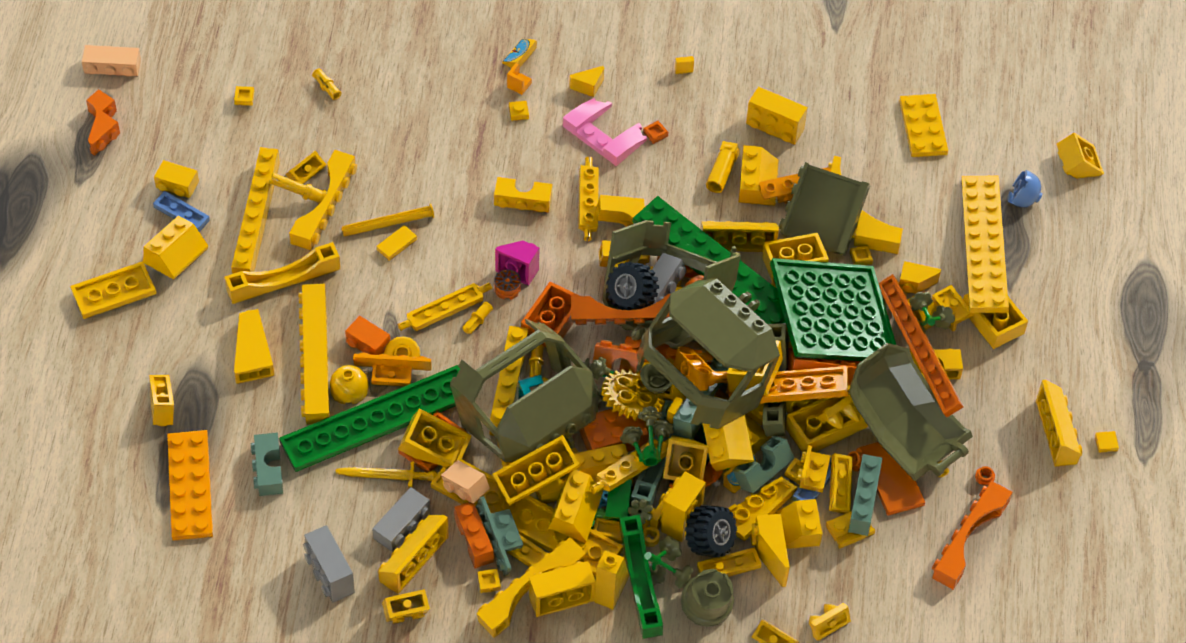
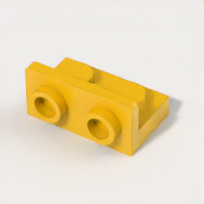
[932,285,973,332]
[797,445,830,493]

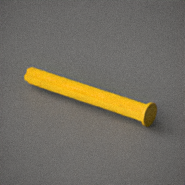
[341,203,434,237]

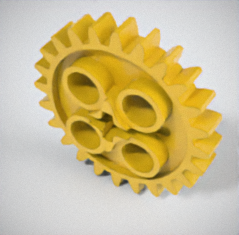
[601,369,665,421]

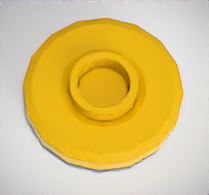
[384,336,421,357]

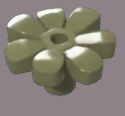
[628,499,653,525]

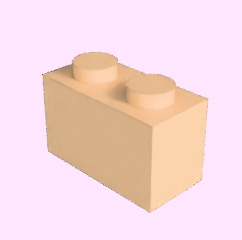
[441,460,490,503]

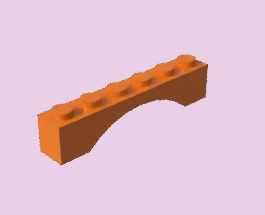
[571,294,670,325]
[932,481,1013,590]

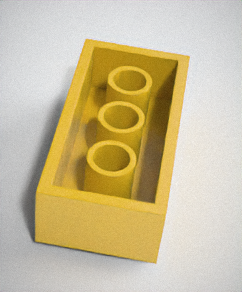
[786,385,868,453]

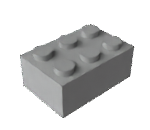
[303,525,355,603]

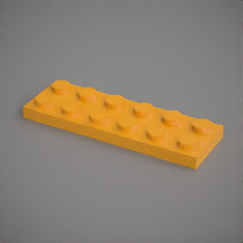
[729,366,848,404]
[167,430,213,541]

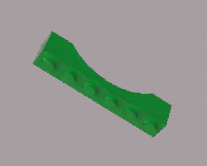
[620,515,663,639]

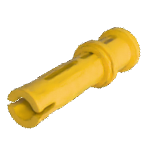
[269,172,327,205]

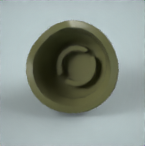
[640,363,672,394]

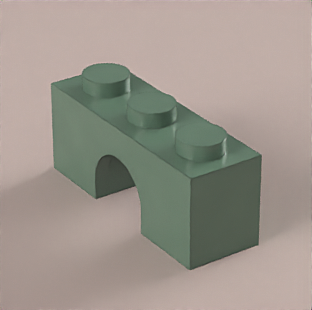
[251,432,283,496]
[733,436,794,493]

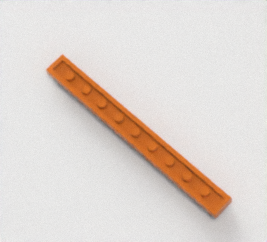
[879,274,963,417]

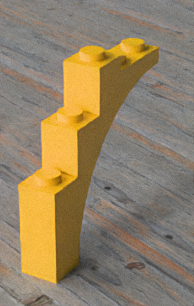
[828,156,903,254]

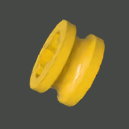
[643,527,660,547]

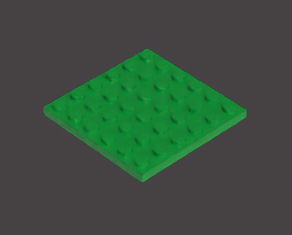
[770,258,897,361]

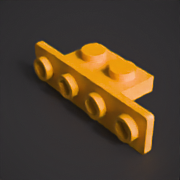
[759,167,831,204]
[353,352,432,386]

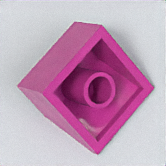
[495,240,540,286]

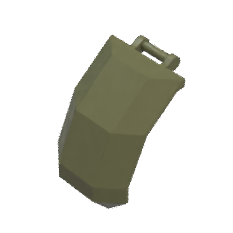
[849,343,973,481]

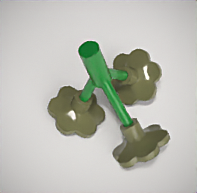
[909,292,955,332]
[644,536,693,589]

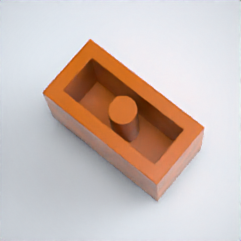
[345,316,390,355]

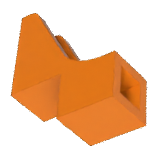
[86,89,120,156]

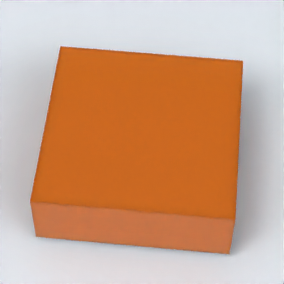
[643,121,669,144]

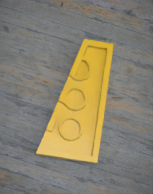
[728,477,797,541]

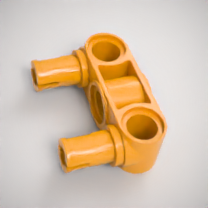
[674,346,728,391]

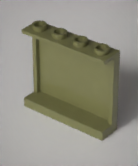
[779,162,870,256]

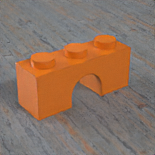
[592,340,648,374]
[454,502,494,568]

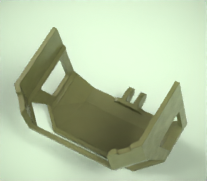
[602,220,740,349]
[637,279,780,429]
[450,319,599,462]

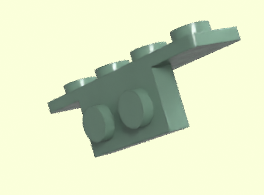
[476,496,523,576]

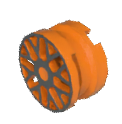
[494,270,521,300]

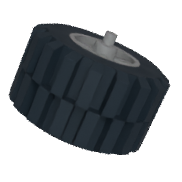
[606,262,659,310]
[685,505,737,558]

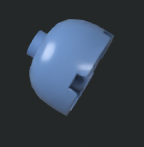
[1007,170,1042,207]

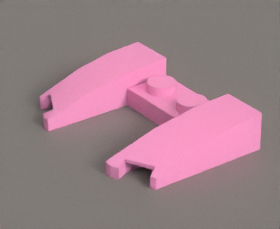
[563,98,647,166]

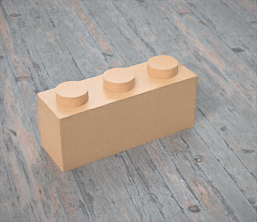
[82,45,141,76]

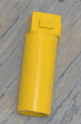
[706,141,740,193]

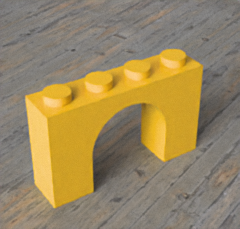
[597,195,650,267]

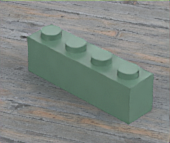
[848,454,882,536]

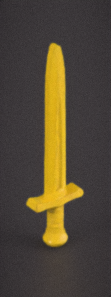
[335,461,437,488]

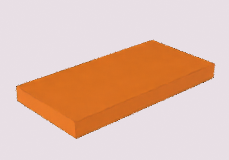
[859,442,925,516]

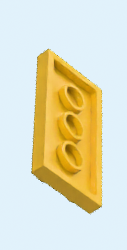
[899,94,948,157]
[70,261,156,319]

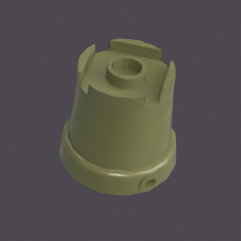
[681,569,734,627]

